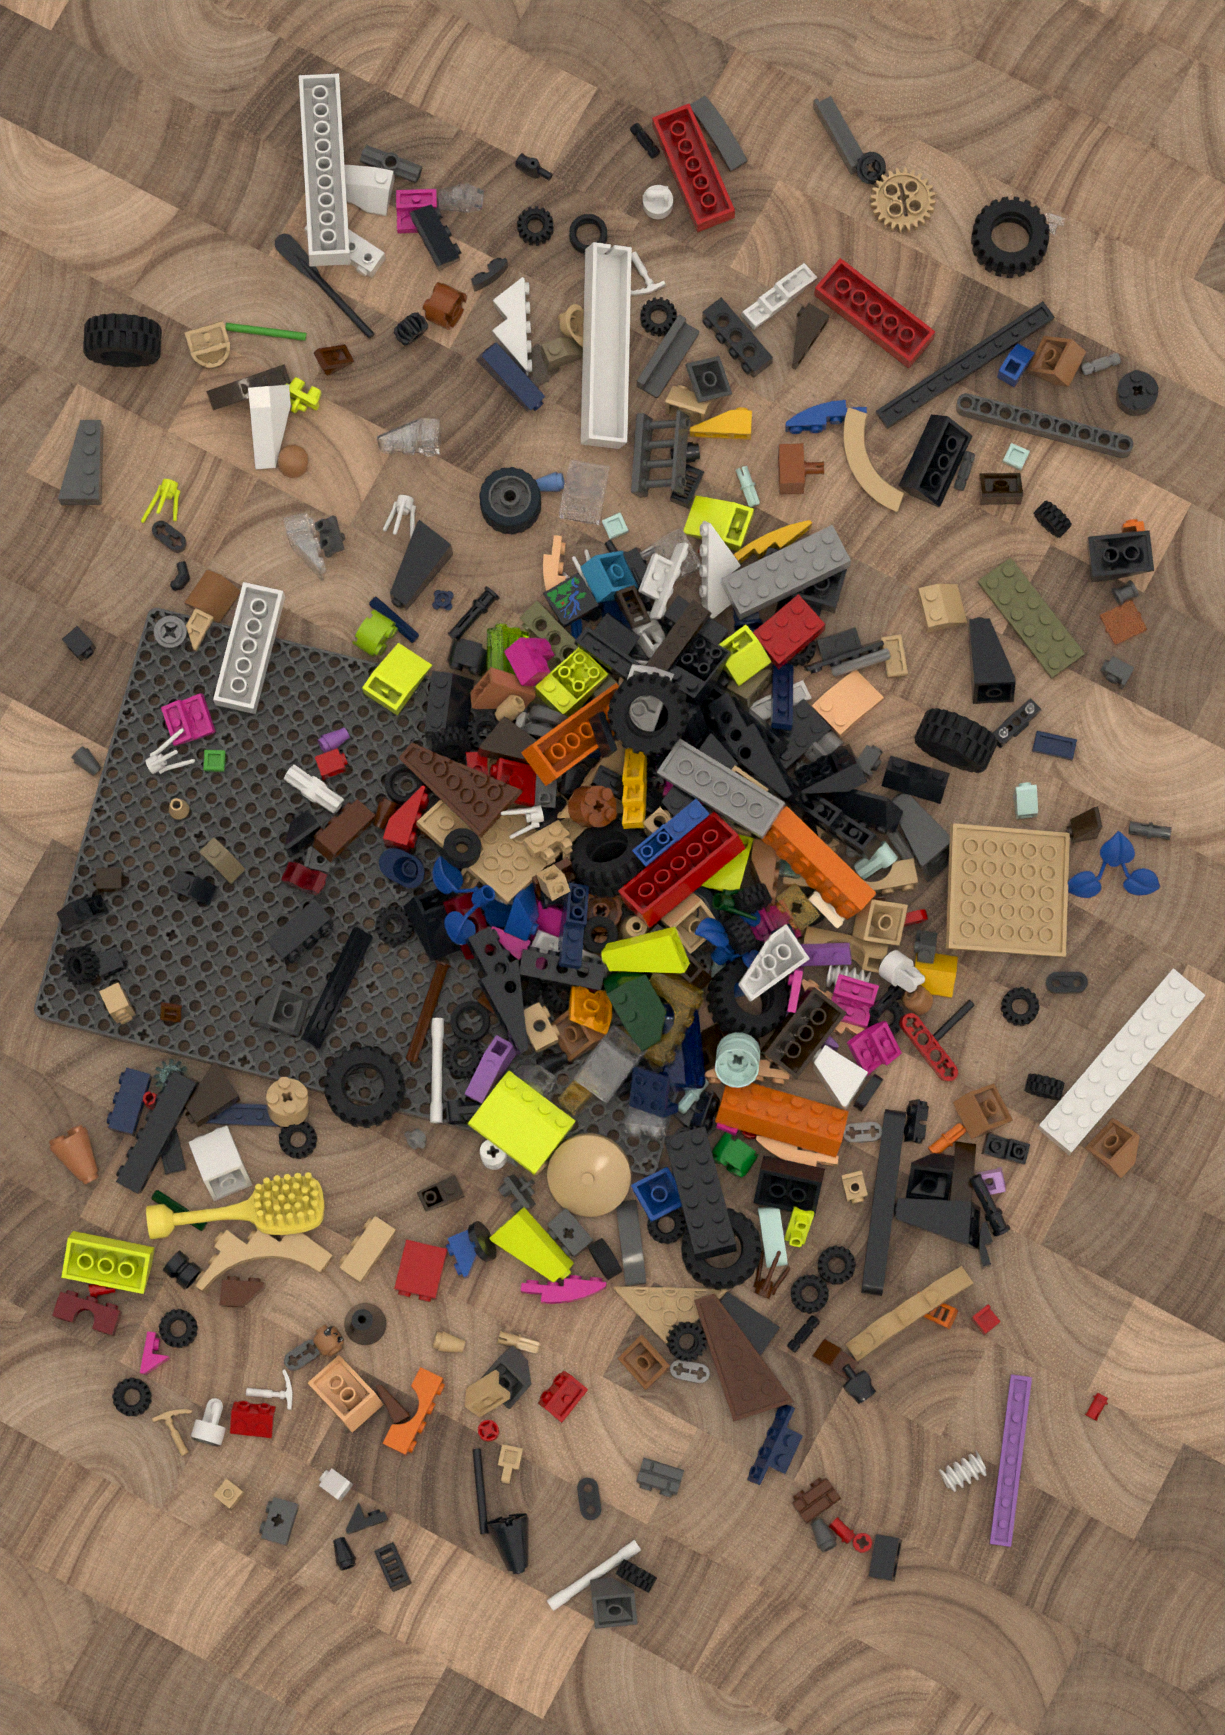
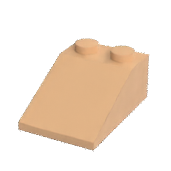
[812,670,884,739]
[308,1355,384,1433]

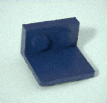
[629,1066,679,1118]

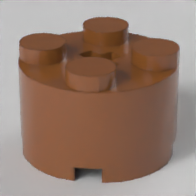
[423,282,467,330]
[568,786,617,827]
[587,894,622,936]

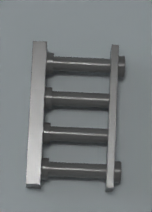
[631,410,691,498]

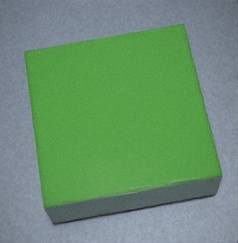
[203,750,226,772]

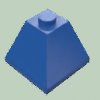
[504,883,539,941]
[631,1167,682,1222]

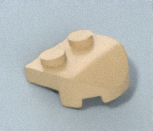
[184,321,230,368]

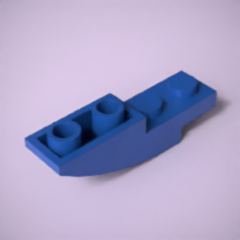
[785,400,867,434]
[632,798,710,867]

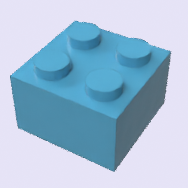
[580,551,639,603]

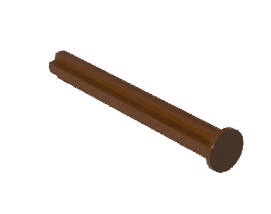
[406,961,451,1063]

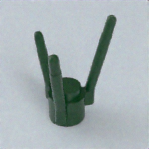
[712,888,757,921]

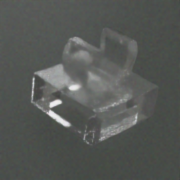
[1045,212,1066,235]

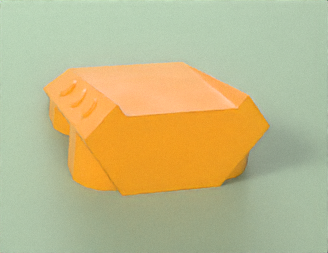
[569,986,612,1035]

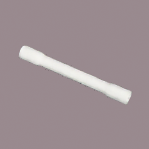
[430,1018,444,1123]
[546,1540,641,1611]

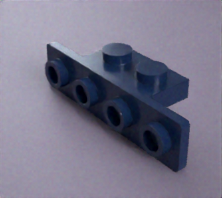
[747,1404,803,1485]

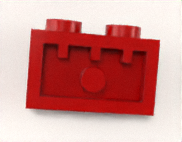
[538,1371,588,1423]

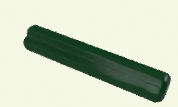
[151,1190,207,1231]

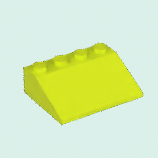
[468,1071,575,1175]

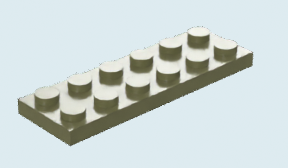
[978,557,1085,679]

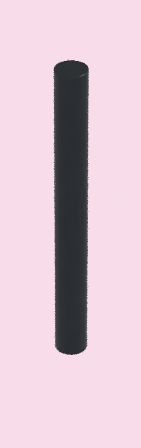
[472,1449,489,1535]

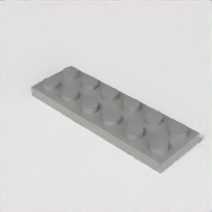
[657,739,785,839]

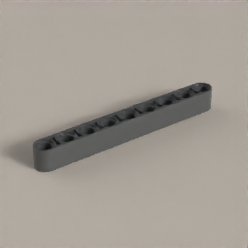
[956,393,1133,458]

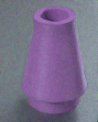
[318,727,350,753]

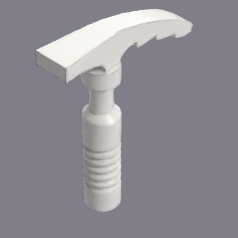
[631,252,666,296]
[246,1370,293,1410]

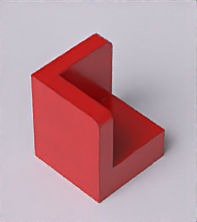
[971,1304,1001,1335]

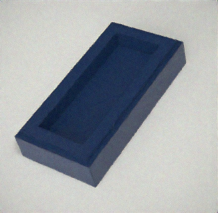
[1032,731,1077,760]

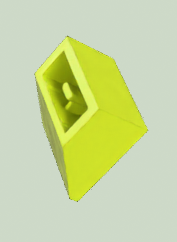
[719,625,771,687]

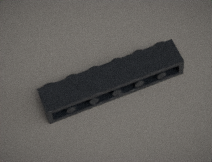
[116,1070,200,1194]

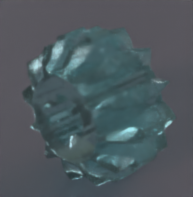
[153,1059,189,1092]

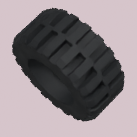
[971,196,1050,278]
[83,313,162,368]
[608,672,689,755]
[914,708,998,773]
[570,820,650,898]
[706,958,790,1040]
[324,1045,405,1128]
[681,1208,762,1290]

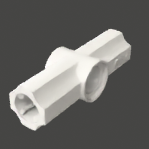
[284,765,344,815]

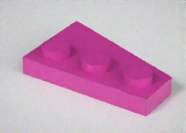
[787,966,804,1013]

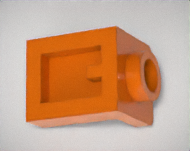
[1121,519,1145,533]

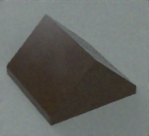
[979,473,1023,505]

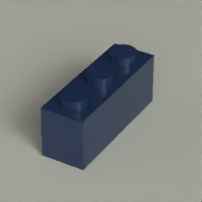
[106,1067,152,1137]

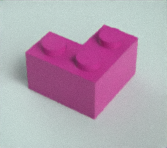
[504,638,555,686]

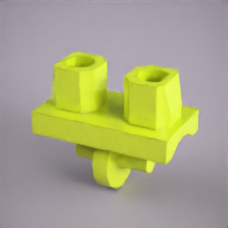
[286,377,322,413]
[784,1207,814,1247]

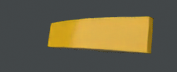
[733,520,812,564]
[622,748,647,829]

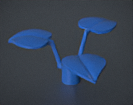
[1067,831,1160,898]
[432,856,512,945]
[695,907,761,968]

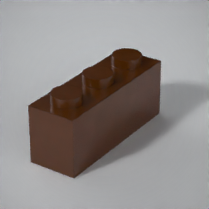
[313,799,375,863]

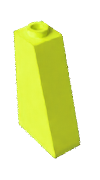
[601,927,690,973]
[489,1207,574,1282]

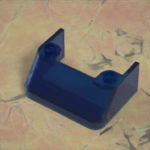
[658,1003,706,1092]

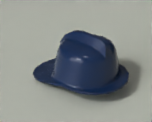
[379,848,425,888]

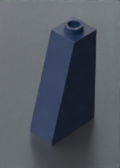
[475,342,545,412]

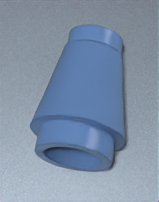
[535,472,565,492]

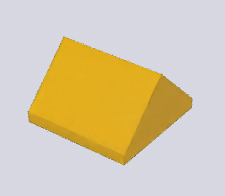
[914,953,958,998]

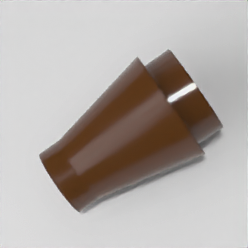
[373,798,398,830]

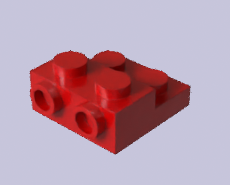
[489,758,537,807]

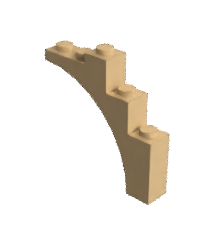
[195,1230,334,1292]
[846,1266,973,1362]

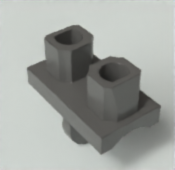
[315,515,345,558]
[535,775,558,808]
[498,1174,536,1213]

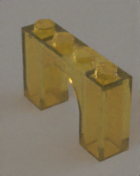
[619,972,704,1067]

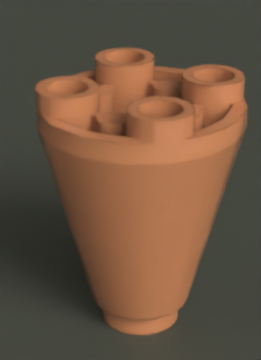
[49,1124,99,1185]

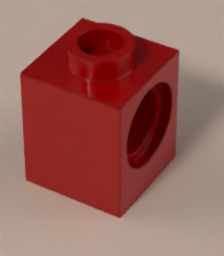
[315,748,348,780]

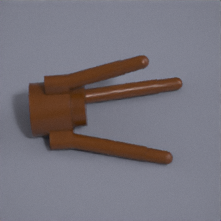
[753,1251,790,1299]

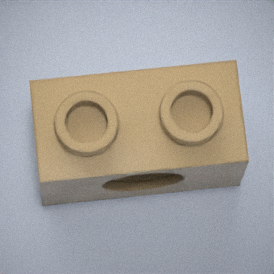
[524,1002,560,1053]

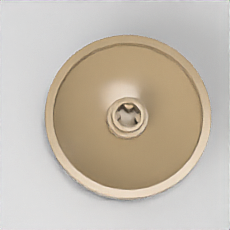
[547,1133,632,1217]

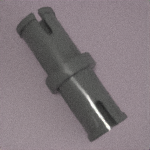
[1128,821,1172,840]

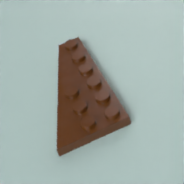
[398,743,523,838]
[694,1293,794,1422]

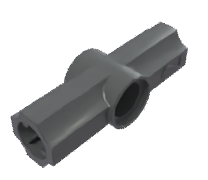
[360,145,423,183]

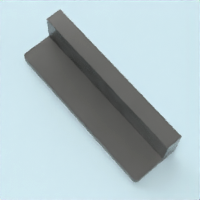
[813,96,869,175]
[637,314,699,398]

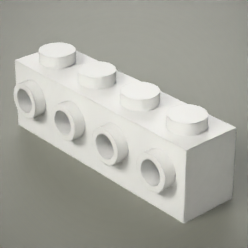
[304,226,386,278]

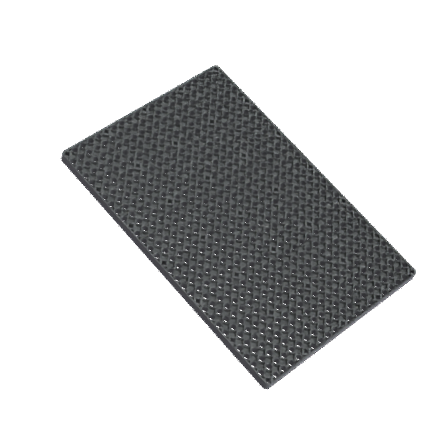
[34,608,755,1177]

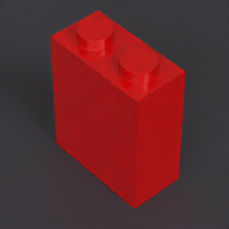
[394,1239,448,1302]

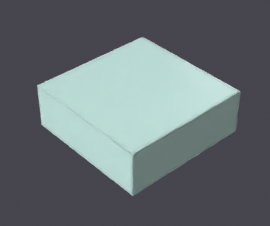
[1002,443,1030,471]
[602,513,629,540]

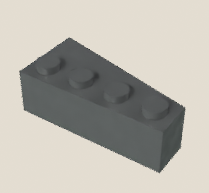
[58,420,104,505]

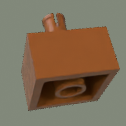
[778,443,824,495]

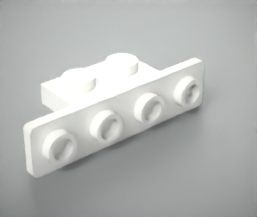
[638,542,689,620]

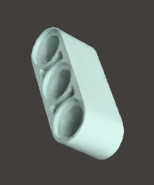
[758,1206,788,1268]

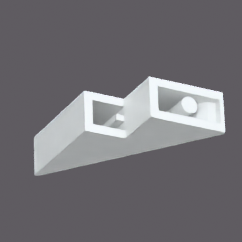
[492,277,532,376]
[699,521,741,619]

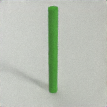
[225,323,307,341]

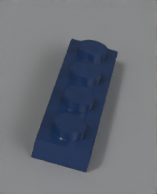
[771,664,794,730]
[205,1103,280,1127]

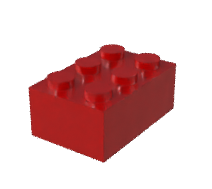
[753,594,826,670]

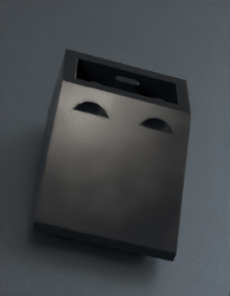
[667,633,731,707]
[794,744,867,794]
[403,888,462,961]

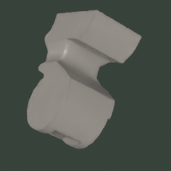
[805,731,844,762]

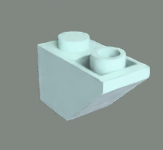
[1013,782,1038,819]

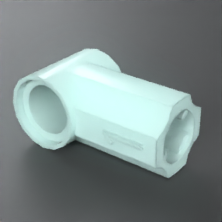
[854,841,898,879]

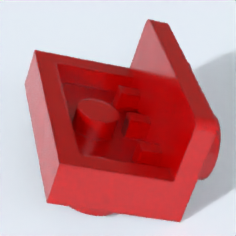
[230,1401,276,1438]

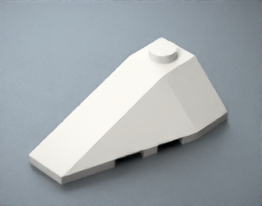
[344,165,395,216]
[248,385,291,469]
[625,664,674,749]
[738,924,810,1002]

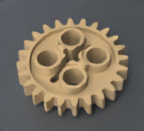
[870,168,936,233]

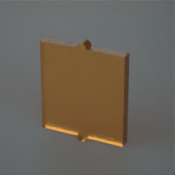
[1100,600,1147,645]

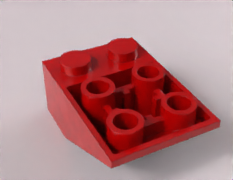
[383,786,430,853]

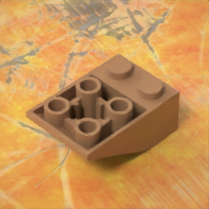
[750,839,781,913]

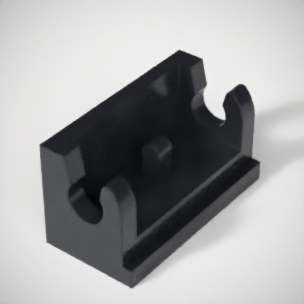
[869,1534,902,1582]

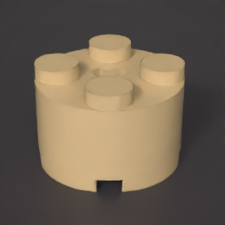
[266,1077,309,1127]

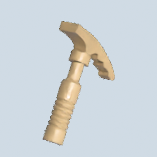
[152,1409,192,1456]

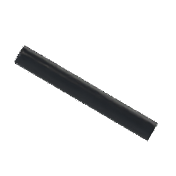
[925,1000,975,1044]

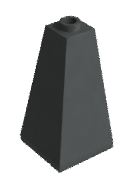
[892,793,950,882]

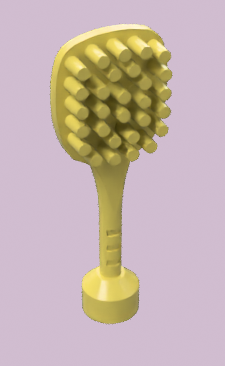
[146,1172,325,1239]

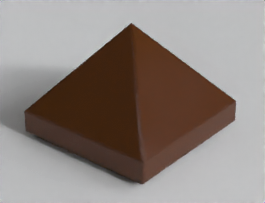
[160,1002,182,1023]

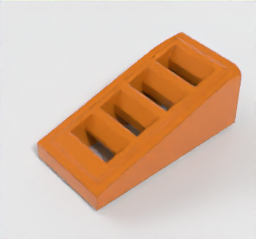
[917,1291,958,1330]

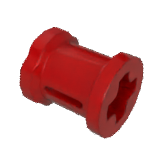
[852,1533,872,1553]

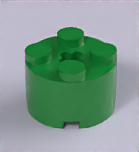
[712,1132,759,1178]

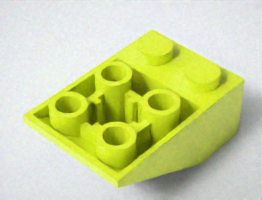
[683,495,754,552]
[362,643,432,716]
[535,647,609,717]
[701,834,754,895]

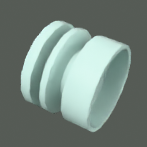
[715,1032,760,1088]

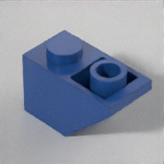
[997,343,1035,388]
[446,1230,477,1279]

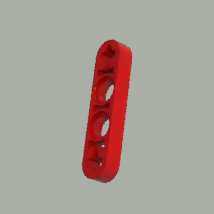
[899,1013,958,1082]

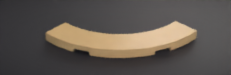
[844,407,905,512]

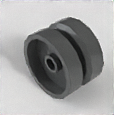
[523,706,569,740]

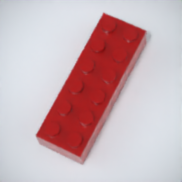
[652,103,735,233]
[814,258,935,369]
[618,812,746,928]

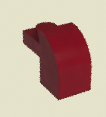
[281,862,327,896]

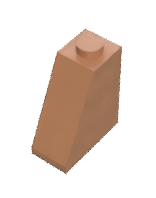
[470,667,536,709]

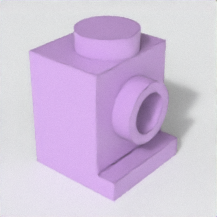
[976,1167,1006,1196]

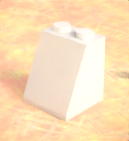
[812,1045,868,1110]
[188,1126,252,1202]

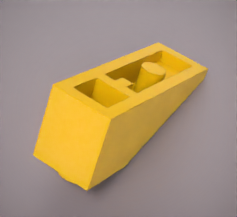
[690,407,752,440]

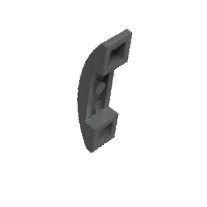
[690,96,748,172]
[616,1200,646,1286]

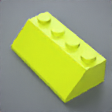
[61,1231,155,1294]

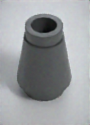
[71,746,102,776]
[811,1519,837,1552]

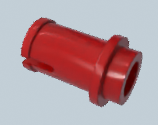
[143,1091,157,1110]
[88,1284,116,1298]
[1085,1393,1108,1421]
[828,1517,856,1544]

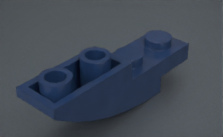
[558,883,589,969]

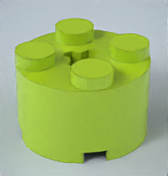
[352,609,398,657]

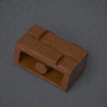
[791,1477,841,1524]

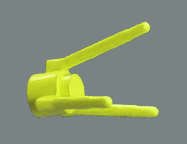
[141,479,180,523]

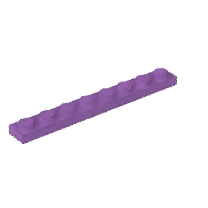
[989,1374,1032,1547]

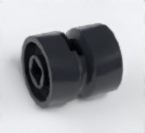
[162,1250,203,1290]

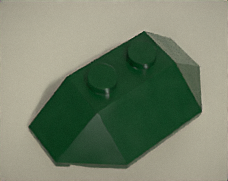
[603,971,666,1052]

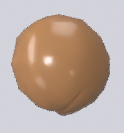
[278,445,308,478]

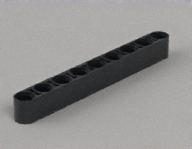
[861,1109,906,1296]

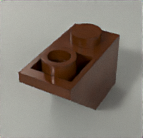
[220,1276,265,1308]

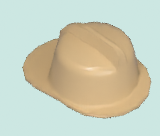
[558,304,584,347]

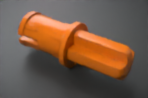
[927,1123,967,1154]

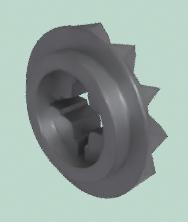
[154,616,187,648]

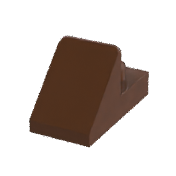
[313,344,354,376]
[812,1339,859,1381]

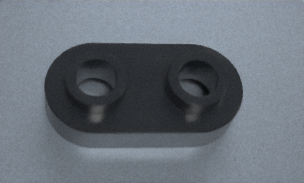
[1046,972,1088,994]
[577,1477,602,1520]

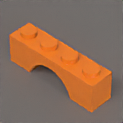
[383,1367,445,1456]

